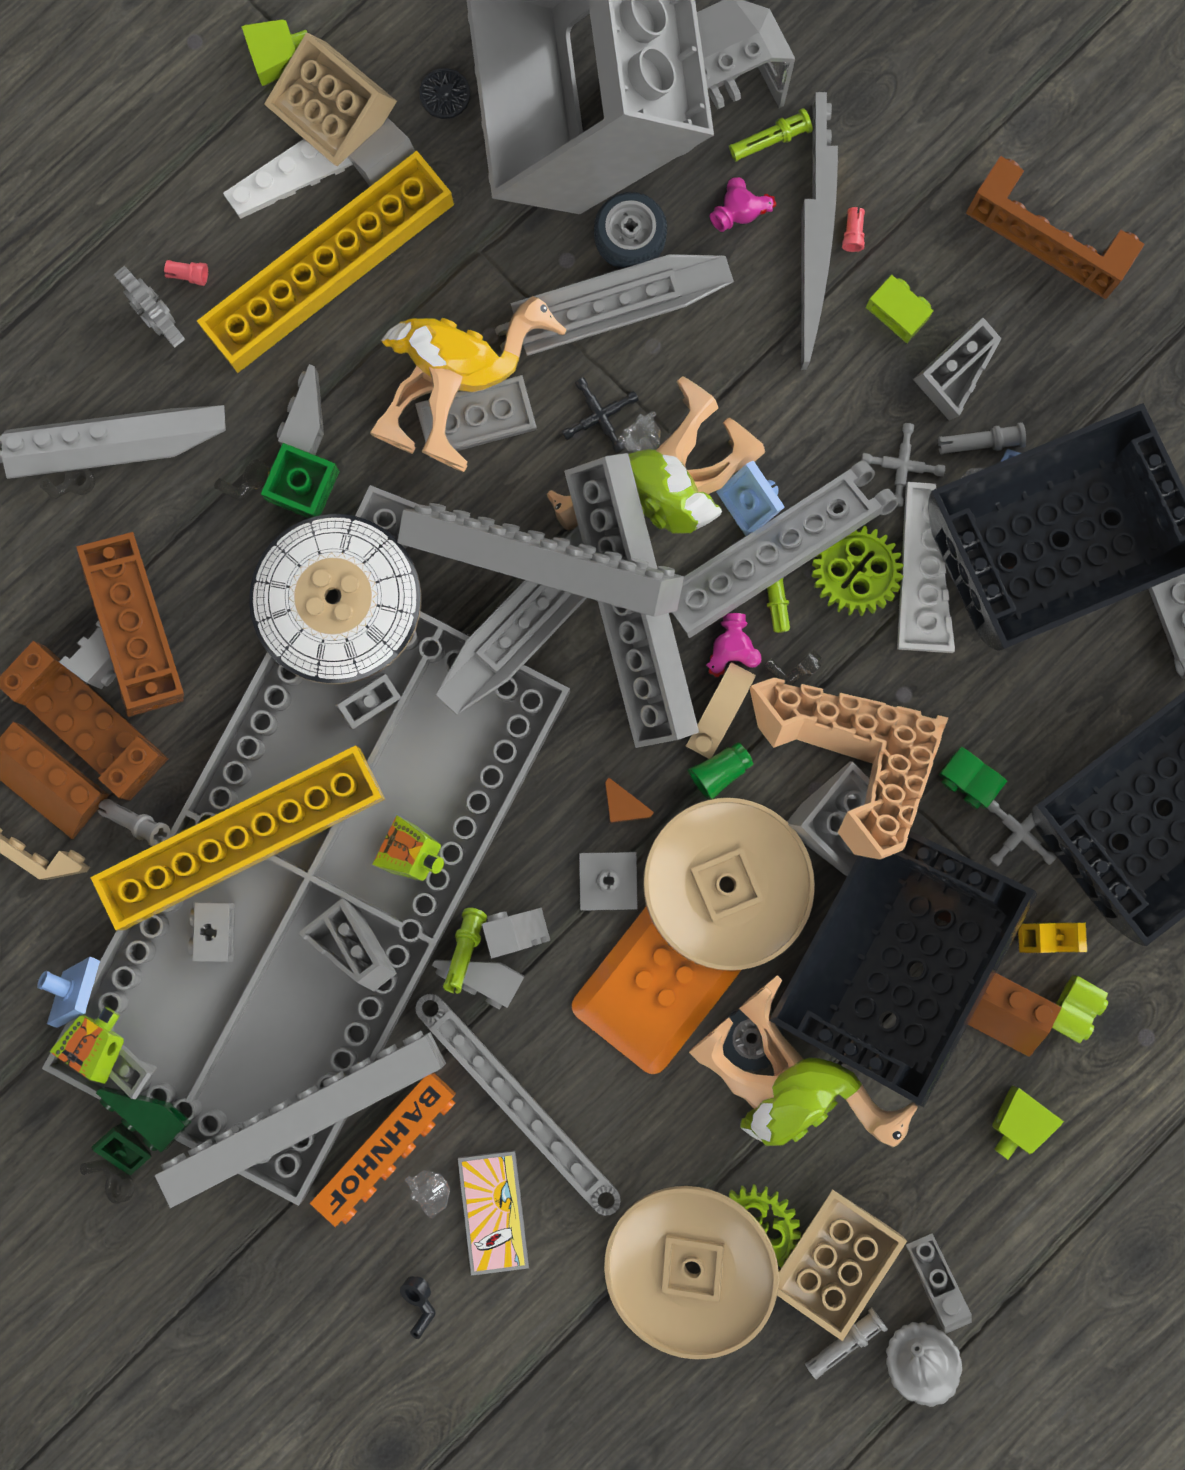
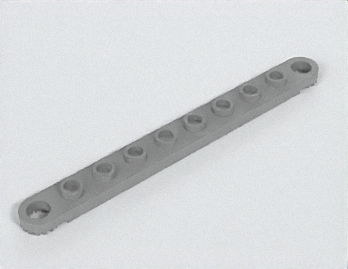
[416,994,621,1216]

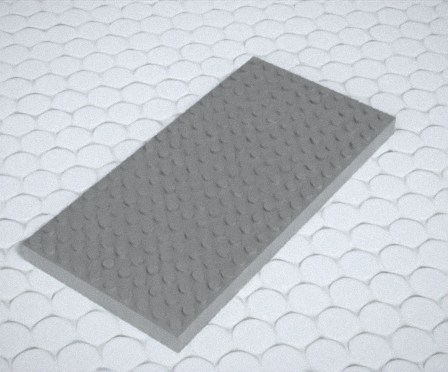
[42,589,570,1206]

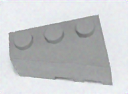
[913,318,1001,421]
[59,620,116,689]
[298,898,397,991]
[482,908,551,958]

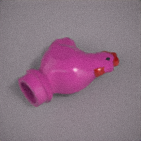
[710,177,776,232]
[706,613,761,677]

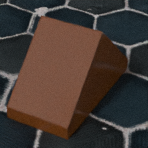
[605,778,654,823]

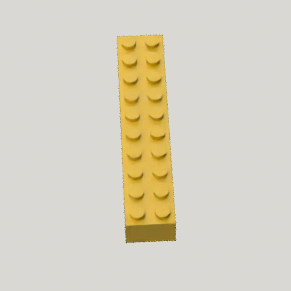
[197,151,454,373]
[90,745,385,930]

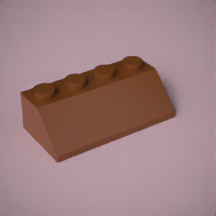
[0,722,109,839]
[968,973,1062,1057]

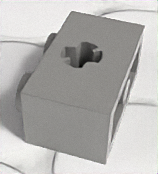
[335,673,401,729]
[188,903,235,962]

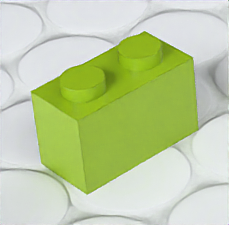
[866,275,933,343]

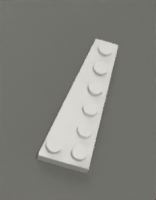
[223,139,353,219]
[897,482,955,653]

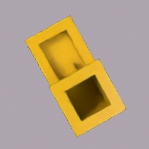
[1018,923,1087,953]

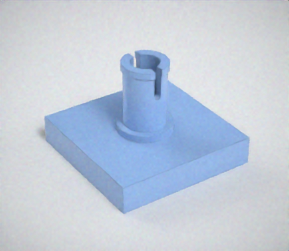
[716,461,785,536]
[37,957,100,1028]

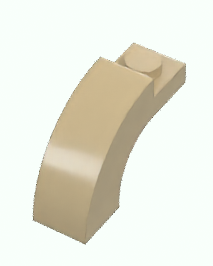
[686,662,756,759]

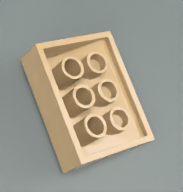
[264,32,397,166]
[777,1189,907,1341]

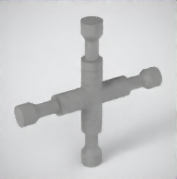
[861,423,945,506]
[987,800,1057,867]

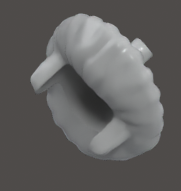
[886,1322,962,1407]

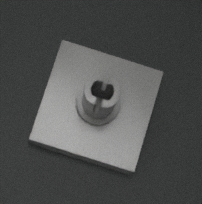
[579,852,637,910]

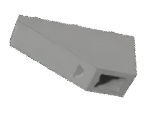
[277,364,324,455]
[432,960,525,1009]
[906,1234,972,1334]

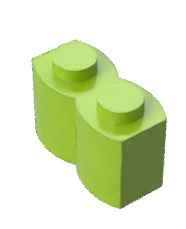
[1052,975,1108,1043]

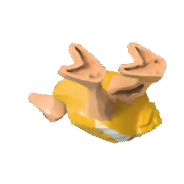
[370,296,566,472]

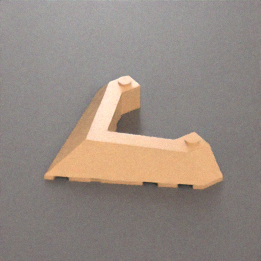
[750,678,948,860]

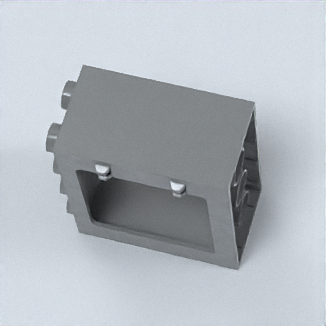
[467,0,714,214]

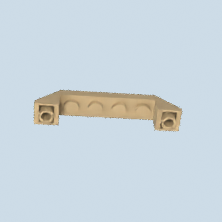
[0,828,90,880]

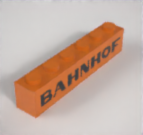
[310,1073,456,1227]

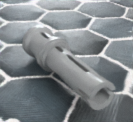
[938,422,1026,455]
[98,799,170,846]
[805,1307,888,1380]

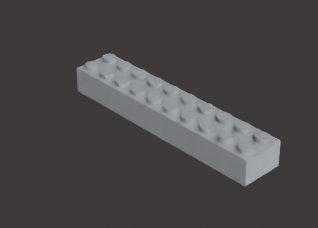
[564,453,699,748]
[397,503,684,617]
[155,1031,446,1208]

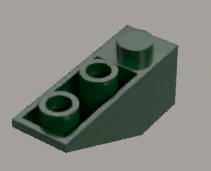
[96,1087,191,1152]

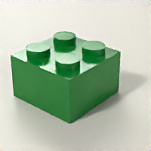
[261,443,340,518]

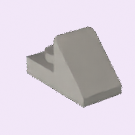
[109,1045,157,1099]

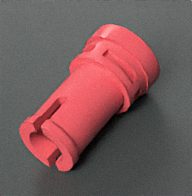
[842,207,865,252]
[164,260,208,286]

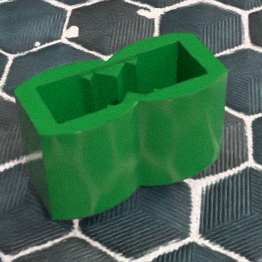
[938,746,1007,809]

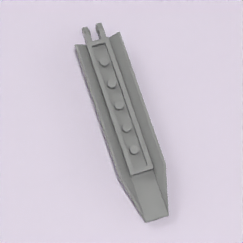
[495,254,734,356]
[0,405,226,479]
[435,526,587,715]

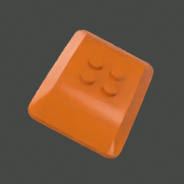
[572,906,741,1074]

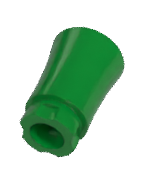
[688,742,754,800]

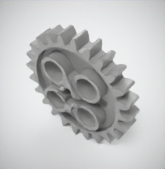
[114,266,185,348]

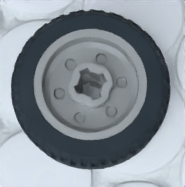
[594,192,667,269]

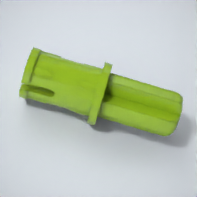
[767,578,790,633]

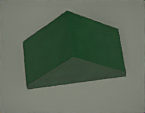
[91,1123,152,1176]

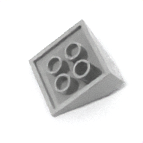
[787,762,869,876]

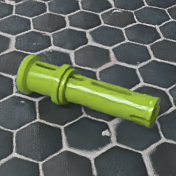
[729,108,813,162]
[443,908,487,994]

